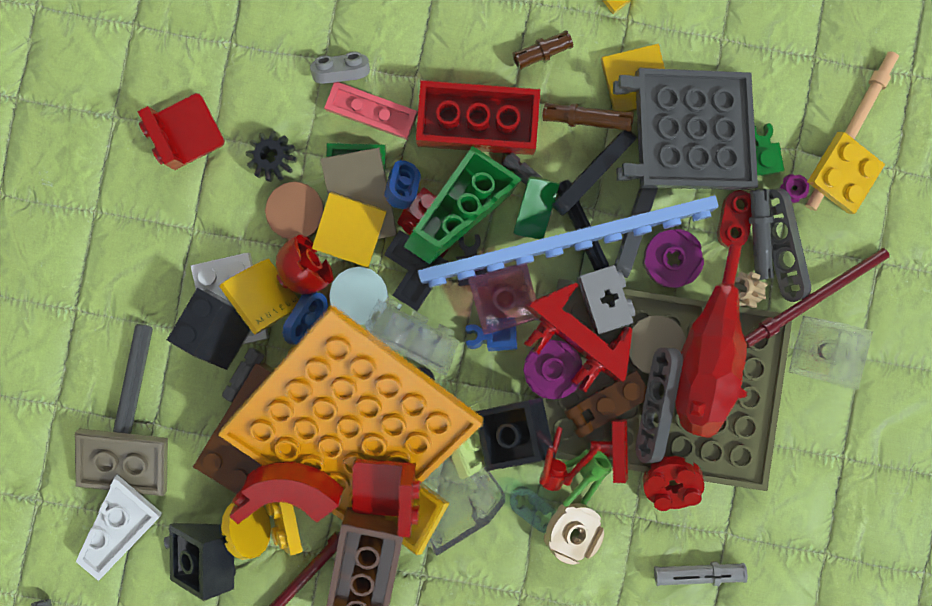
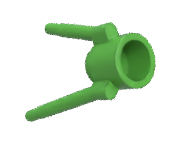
[563,450,612,507]

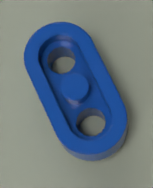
[384,160,421,209]
[283,292,328,346]

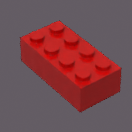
[416,80,541,155]

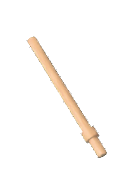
[805,51,899,211]

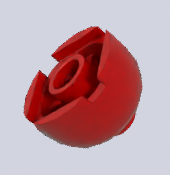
[276,234,333,295]

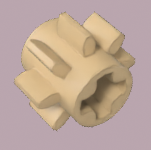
[734,272,767,308]

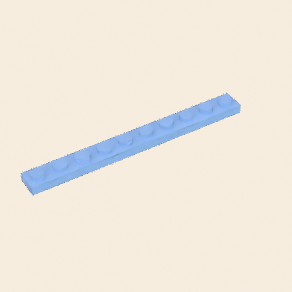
[418,195,719,288]

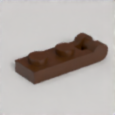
[564,370,647,438]

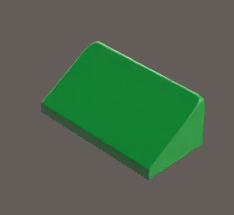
[513,175,560,239]

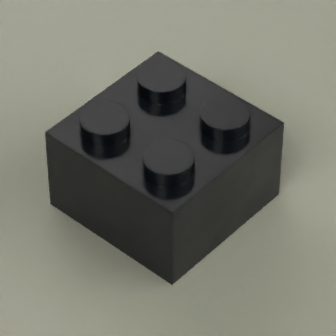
[475,398,555,471]

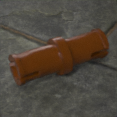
[512,30,573,70]

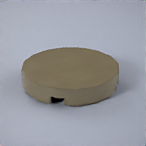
[629,316,686,374]

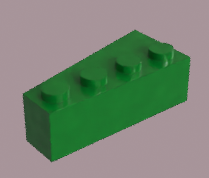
[404,146,522,264]

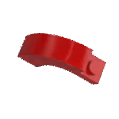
[229,462,343,524]

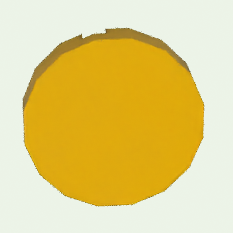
[221,503,271,560]

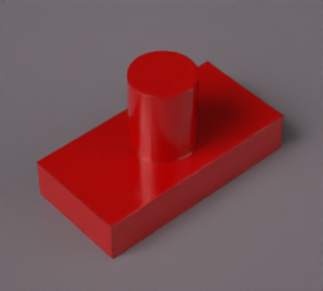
[590,419,628,483]

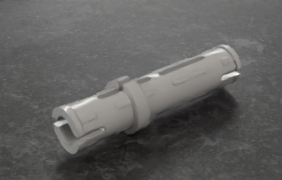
[654,562,748,586]

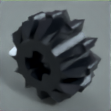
[246,131,297,182]

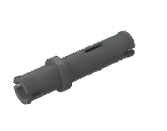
[749,189,774,280]

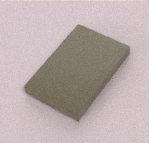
[320,147,397,239]
[75,428,168,496]

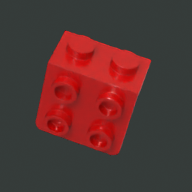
[137,93,225,170]
[352,459,421,538]

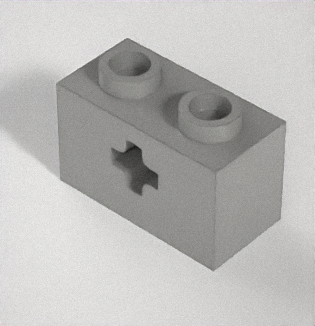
[577,265,635,334]

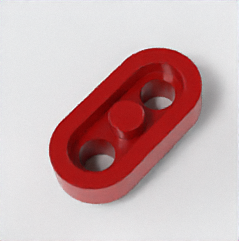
[717,190,752,249]

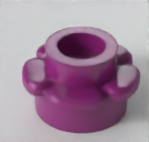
[780,174,809,203]

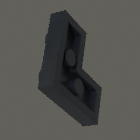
[384,230,449,312]

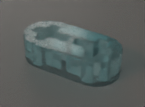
[510,486,557,533]

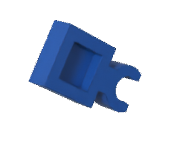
[466,318,518,351]

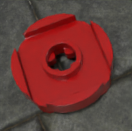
[643,456,705,511]

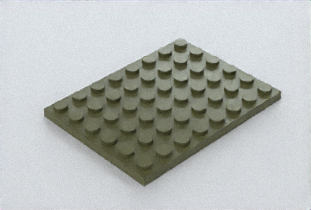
[540,279,792,491]

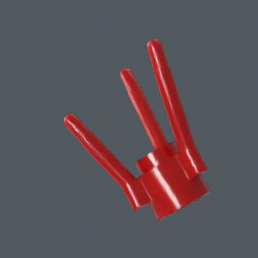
[539,426,601,491]

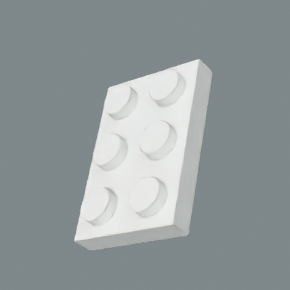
[191,252,269,344]

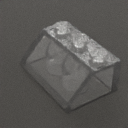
[363,297,459,377]

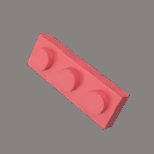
[324,82,418,141]

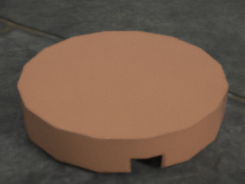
[265,182,324,239]

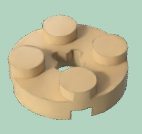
[544,503,604,565]

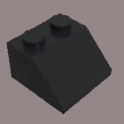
[166,287,251,370]
[169,523,236,601]

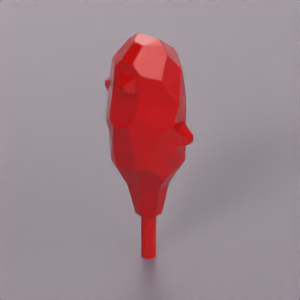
[675,244,747,438]

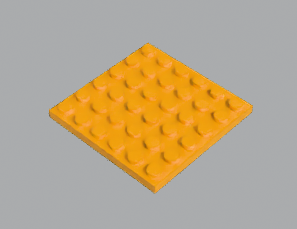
[219,304,483,520]

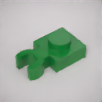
[755,123,785,177]

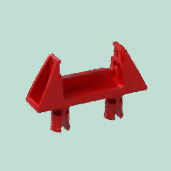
[523,283,633,393]

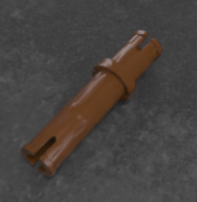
[543,102,634,131]

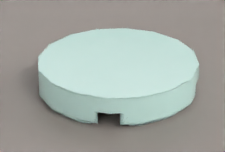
[329,267,389,325]

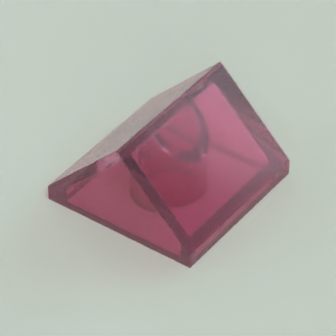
[468,263,538,335]

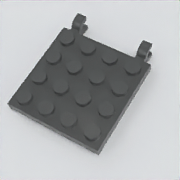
[613,68,758,190]

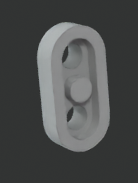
[310,52,370,84]

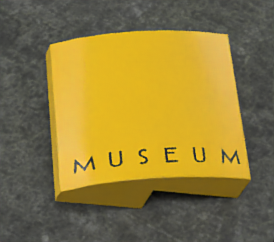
[219,258,299,335]

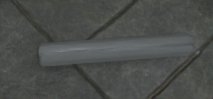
[113,324,153,434]

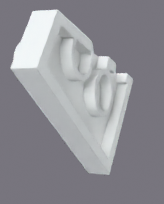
[76,475,162,581]

